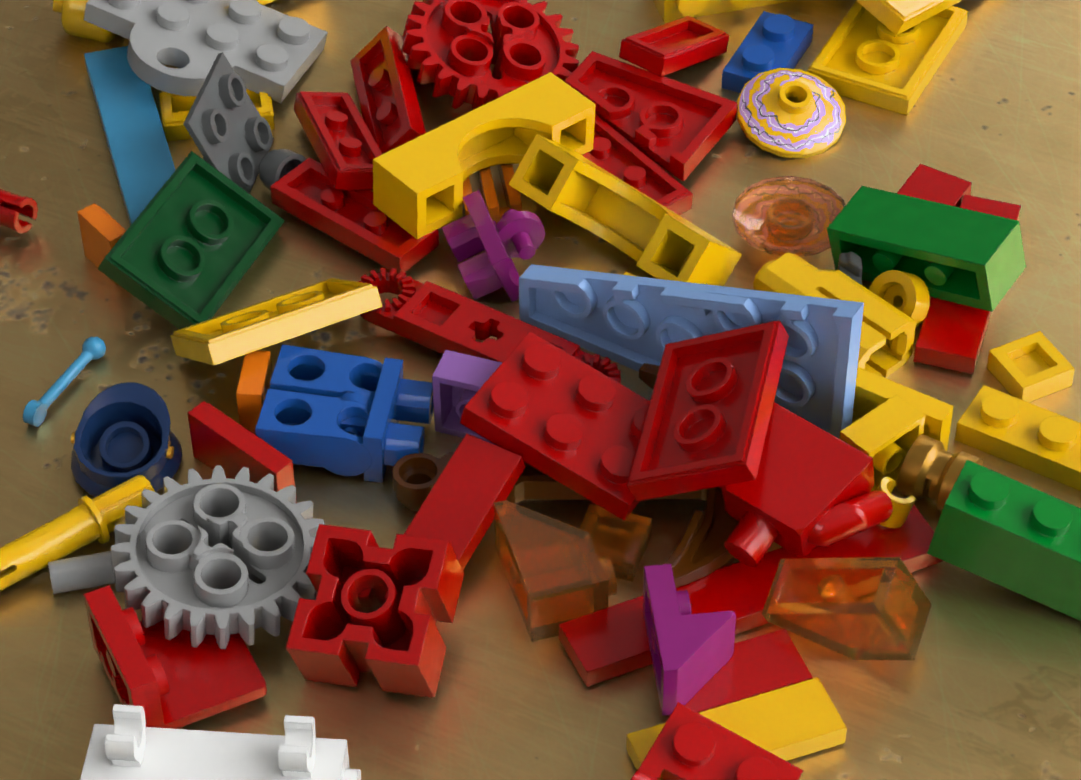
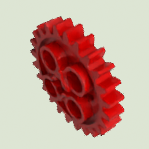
[402,0,579,110]

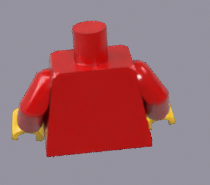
[720,402,916,567]

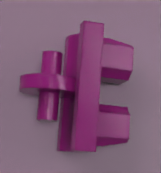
[441,190,545,302]

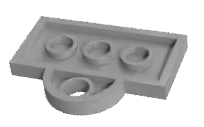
[84,0,328,103]

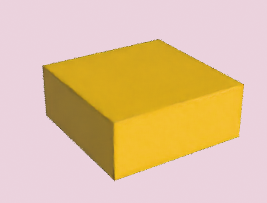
[986,331,1075,402]

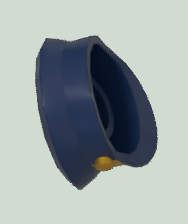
[71,382,182,497]

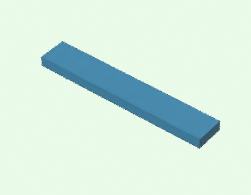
[84,46,176,226]

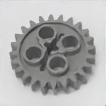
[111,465,325,649]

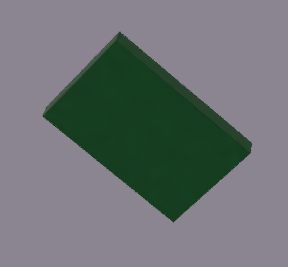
[98,151,285,329]

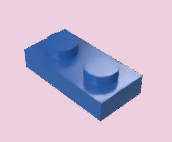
[722,11,813,93]

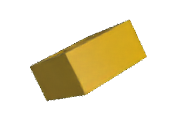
[839,394,926,492]

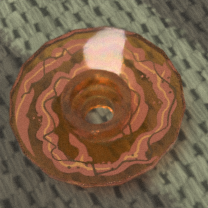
[732,176,846,257]

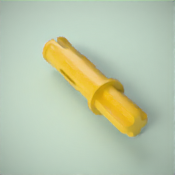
[0,475,155,592]

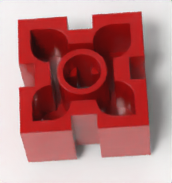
[286,524,464,698]

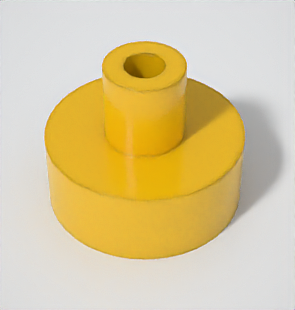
[869,270,930,329]

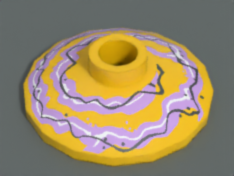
[737,68,846,159]

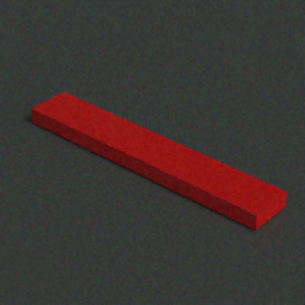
[559,505,943,687]

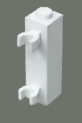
[80,704,361,780]

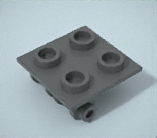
[183,53,274,194]

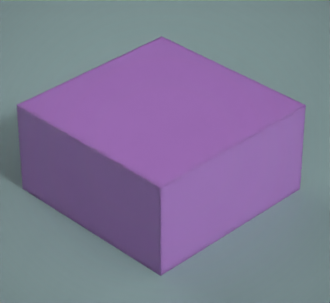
[432,350,502,446]

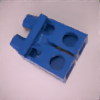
[255,344,434,483]

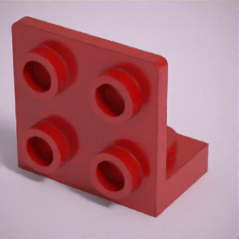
[83,585,267,729]

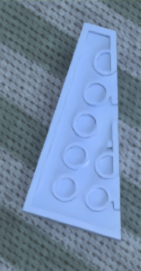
[519,264,864,438]

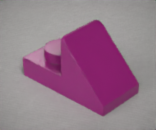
[643,564,736,716]

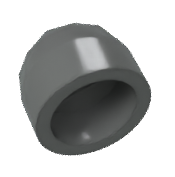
[259,148,306,191]

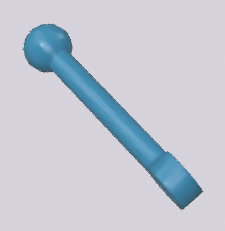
[23,336,106,427]

